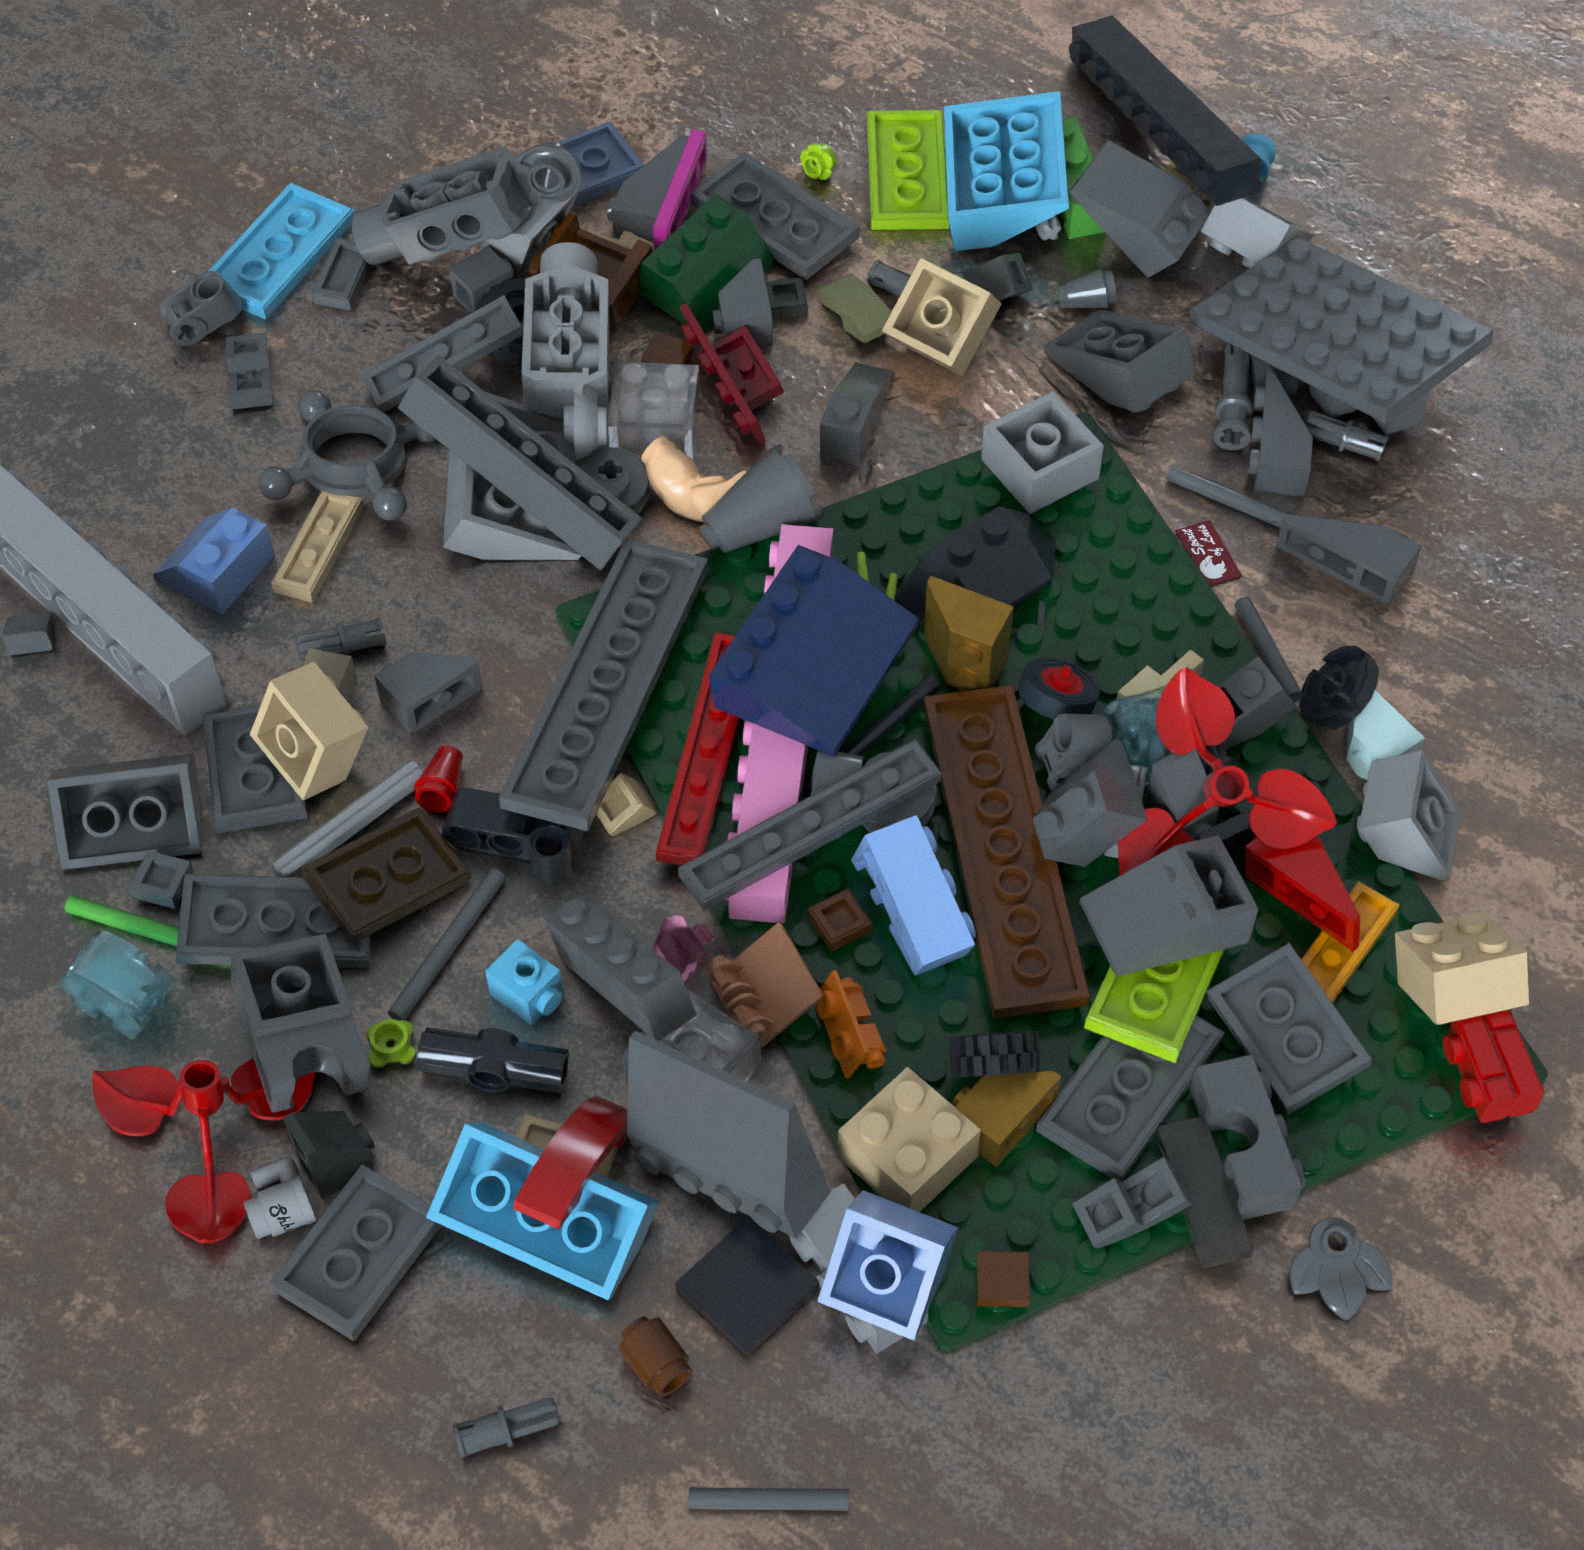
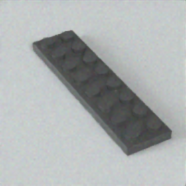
[499,539,708,831]

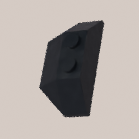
[895,507,1056,629]

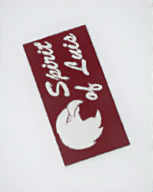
[1175,520,1242,586]

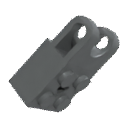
[231,934,369,1112]

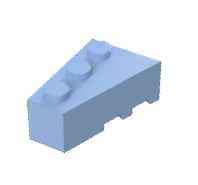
[851,815,976,976]

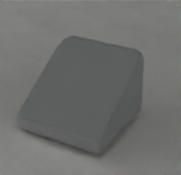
[2,612,53,656]

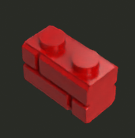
[1443,1009,1545,1123]

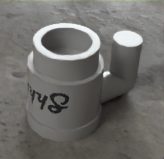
[244,1158,317,1239]

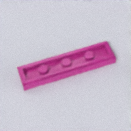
[653,129,707,251]

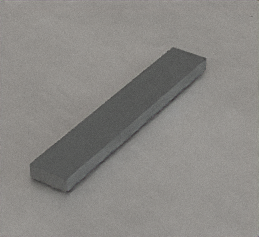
[678,739,942,911]

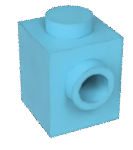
[485,939,564,1026]

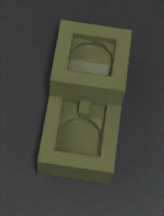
[818,273,891,343]

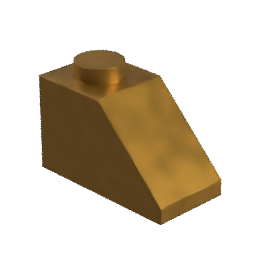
[951,1071,1061,1167]

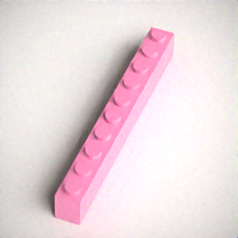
[725,524,833,924]

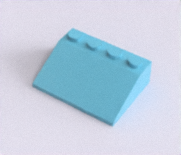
[944,91,1069,251]

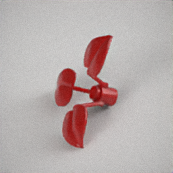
[1118,667,1337,876]
[92,1058,316,1244]

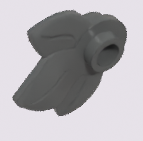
[1290,1217,1392,1320]

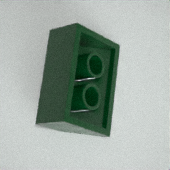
[639,193,775,333]

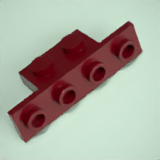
[679,303,784,446]

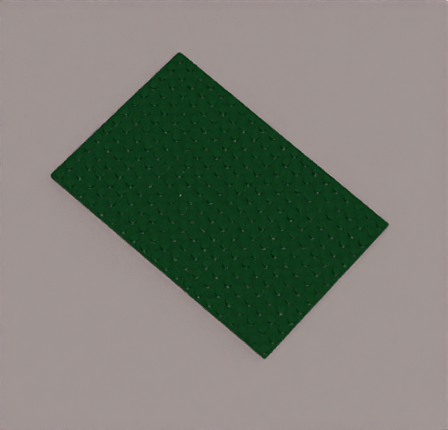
[556,413,1548,1351]

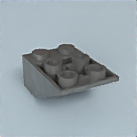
[1079,835,1258,977]

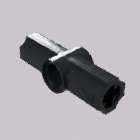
[416,1027,569,1093]

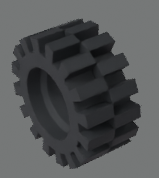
[949,1031,1041,1077]

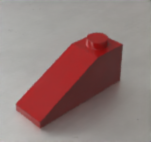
[1245,836,1360,952]

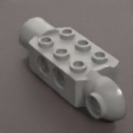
[522,242,610,461]

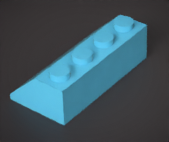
[426,1121,660,1300]

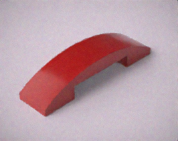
[513,1096,628,1229]

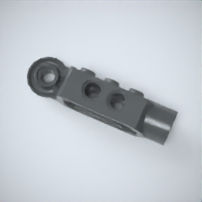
[352,142,581,265]

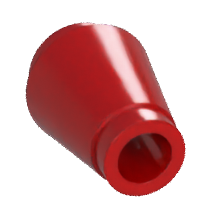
[414,745,463,813]

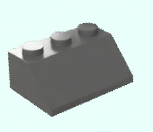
[47,753,202,870]

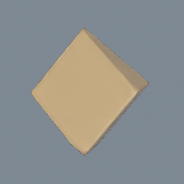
[596,773,658,836]

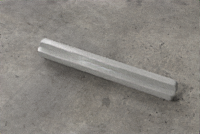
[271,760,423,877]

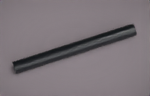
[803,675,941,796]

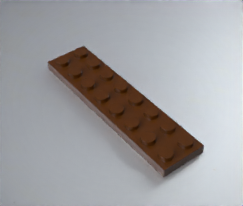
[923,685,1090,1019]

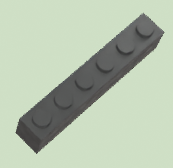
[398,355,642,571]

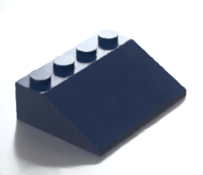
[709,545,919,756]

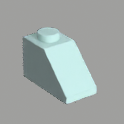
[1346,690,1425,781]

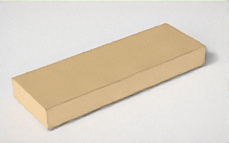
[271,491,364,603]

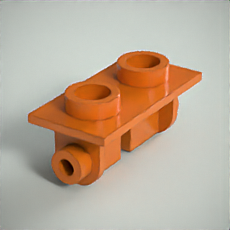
[815,970,887,1079]

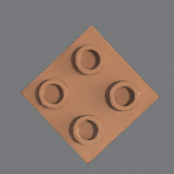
[708,922,824,1055]

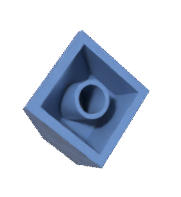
[153,507,275,615]
[818,1190,959,1340]

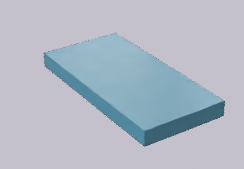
[209,183,355,320]

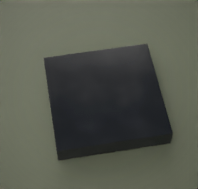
[675,1216,819,1358]

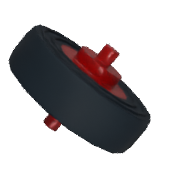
[1018,657,1100,720]

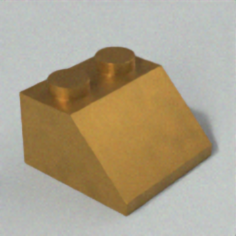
[924,576,1014,692]

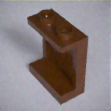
[529,213,653,329]

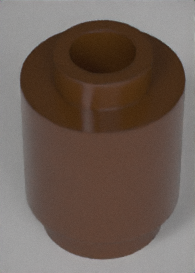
[619,1316,693,1397]

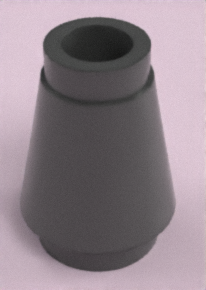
[1057,268,1118,309]

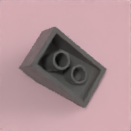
[1068,140,1212,278]
[1043,309,1195,412]

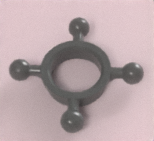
[258,390,437,521]

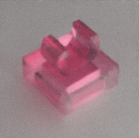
[653,914,714,981]

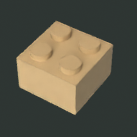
[882,258,1001,376]
[250,661,369,801]
[1395,912,1529,1025]
[837,1067,981,1212]

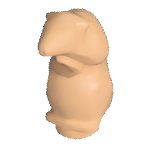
[641,436,747,522]

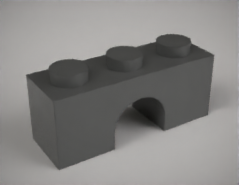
[1190,1055,1305,1221]

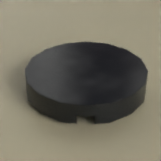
[1299,646,1379,730]

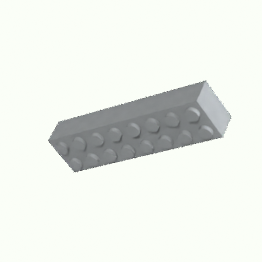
[0,465,227,737]

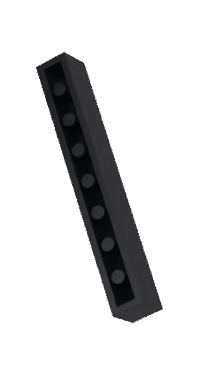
[1069,15,1261,206]

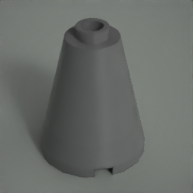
[699,444,823,553]

